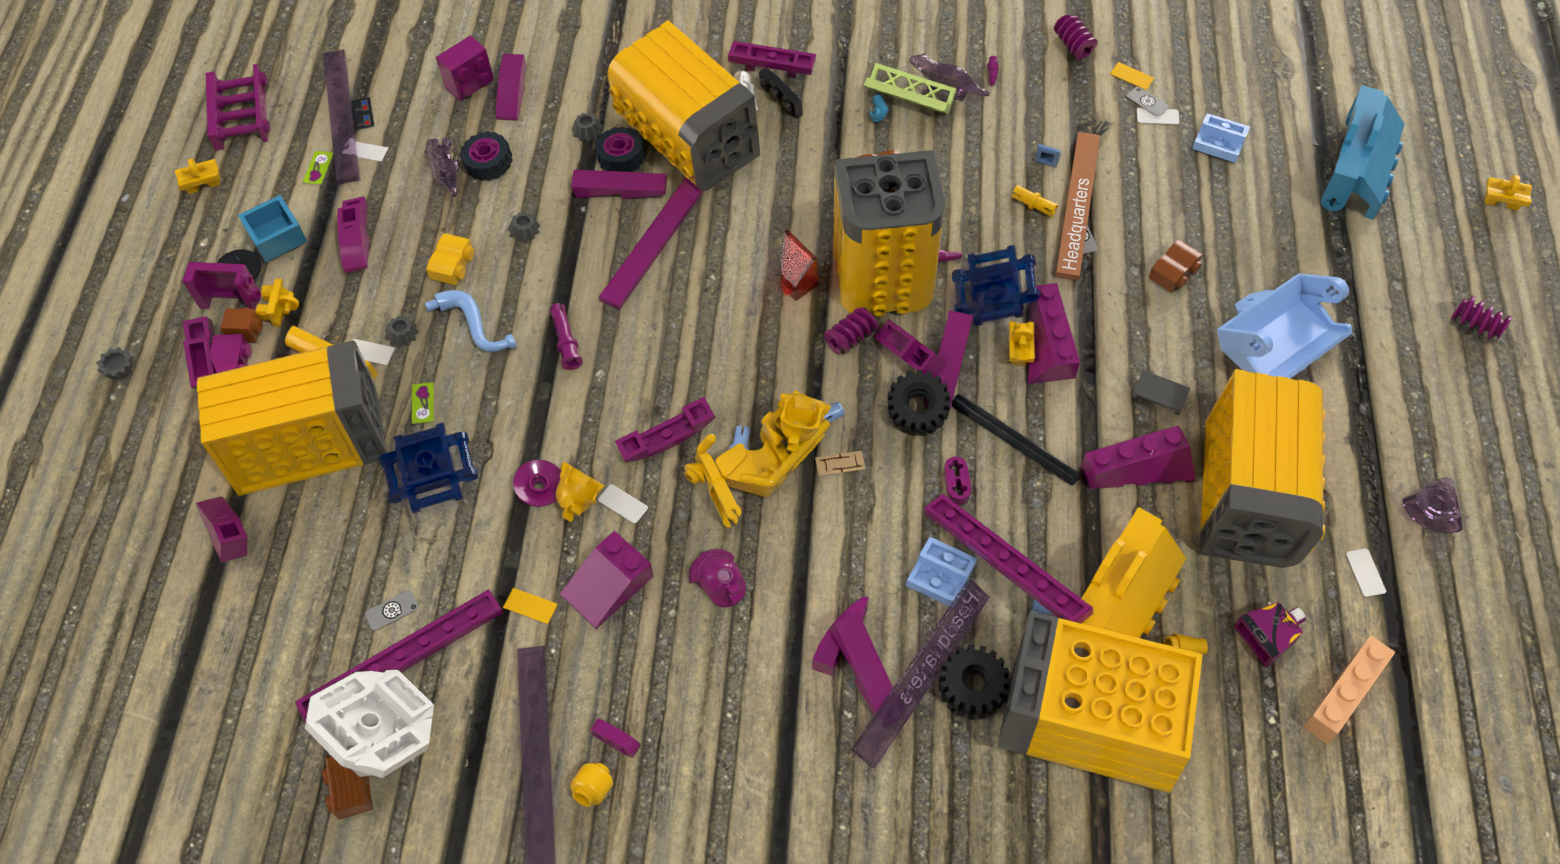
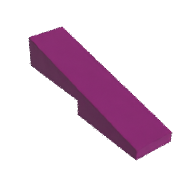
[571,169,667,199]
[926,310,973,411]
[830,612,906,730]

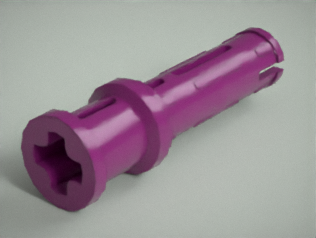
[550,303,583,370]

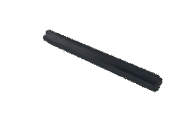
[952,394,1081,485]

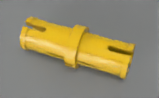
[1011,185,1059,218]

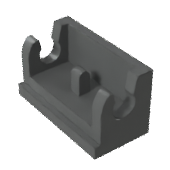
[1132,370,1190,416]

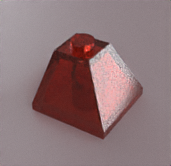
[780,229,818,301]

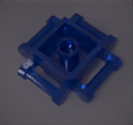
[952,245,1040,326]
[379,422,479,514]

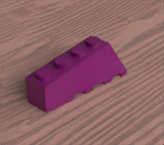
[1028,283,1080,384]
[1080,425,1196,489]

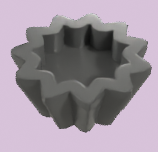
[572,112,603,143]
[508,212,540,243]
[385,316,419,348]
[96,347,133,380]

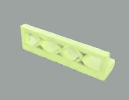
[864,63,957,115]

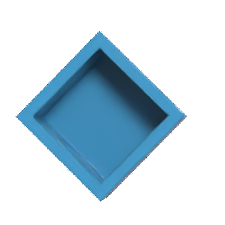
[238,195,307,263]

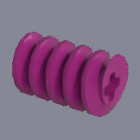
[1054,15,1098,60]
[1451,295,1512,342]
[824,307,879,355]

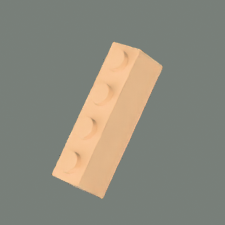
[1303,635,1395,744]

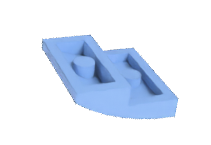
[1192,113,1250,163]
[905,537,978,609]

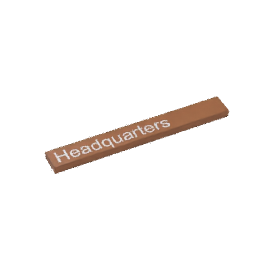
[1055,132,1100,281]

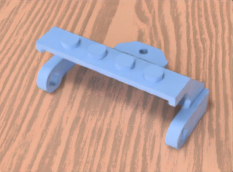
[1217,273,1352,379]

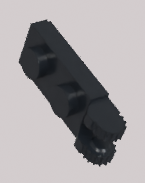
[759,68,803,119]

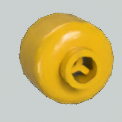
[570,763,613,807]

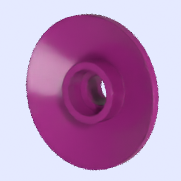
[513,459,561,507]

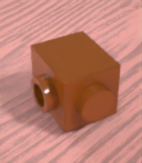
[220,308,263,342]

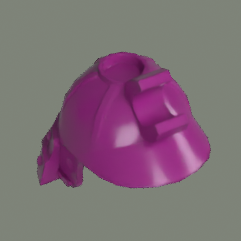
[689,548,746,607]

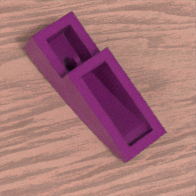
[496,54,527,121]
[182,316,217,388]
[874,319,946,378]
[812,596,869,676]

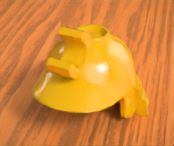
[780,393,831,453]
[556,461,605,522]

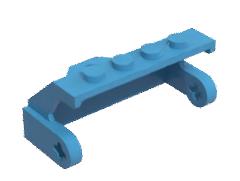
[1321,85,1404,220]

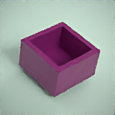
[436,35,494,102]

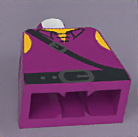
[1233,602,1306,668]

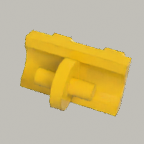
[175,158,221,194]
[1485,175,1532,210]
[256,278,299,327]
[1009,321,1035,366]

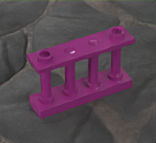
[205,64,271,151]

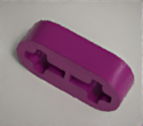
[944,456,971,505]
[589,718,641,758]

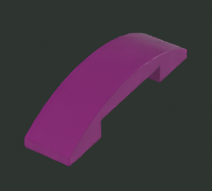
[615,397,715,463]

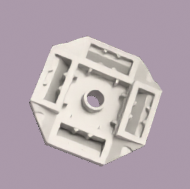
[305,670,434,778]

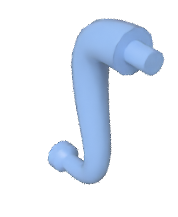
[425,290,517,352]

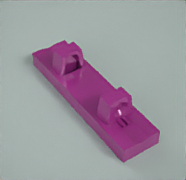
[728,41,816,78]

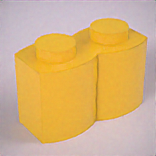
[426,233,474,286]

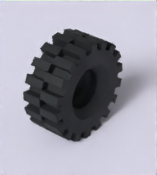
[887,370,950,436]
[938,645,1010,720]

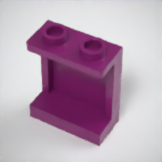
[182,262,261,310]

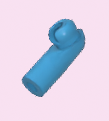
[869,94,889,122]

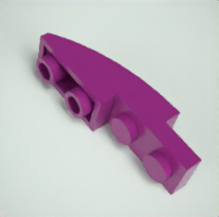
[337,196,369,273]

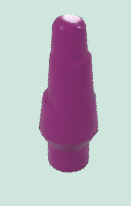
[987,56,999,86]
[938,249,962,262]

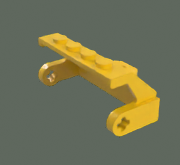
[1081,507,1187,638]

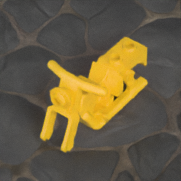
[684,390,831,528]

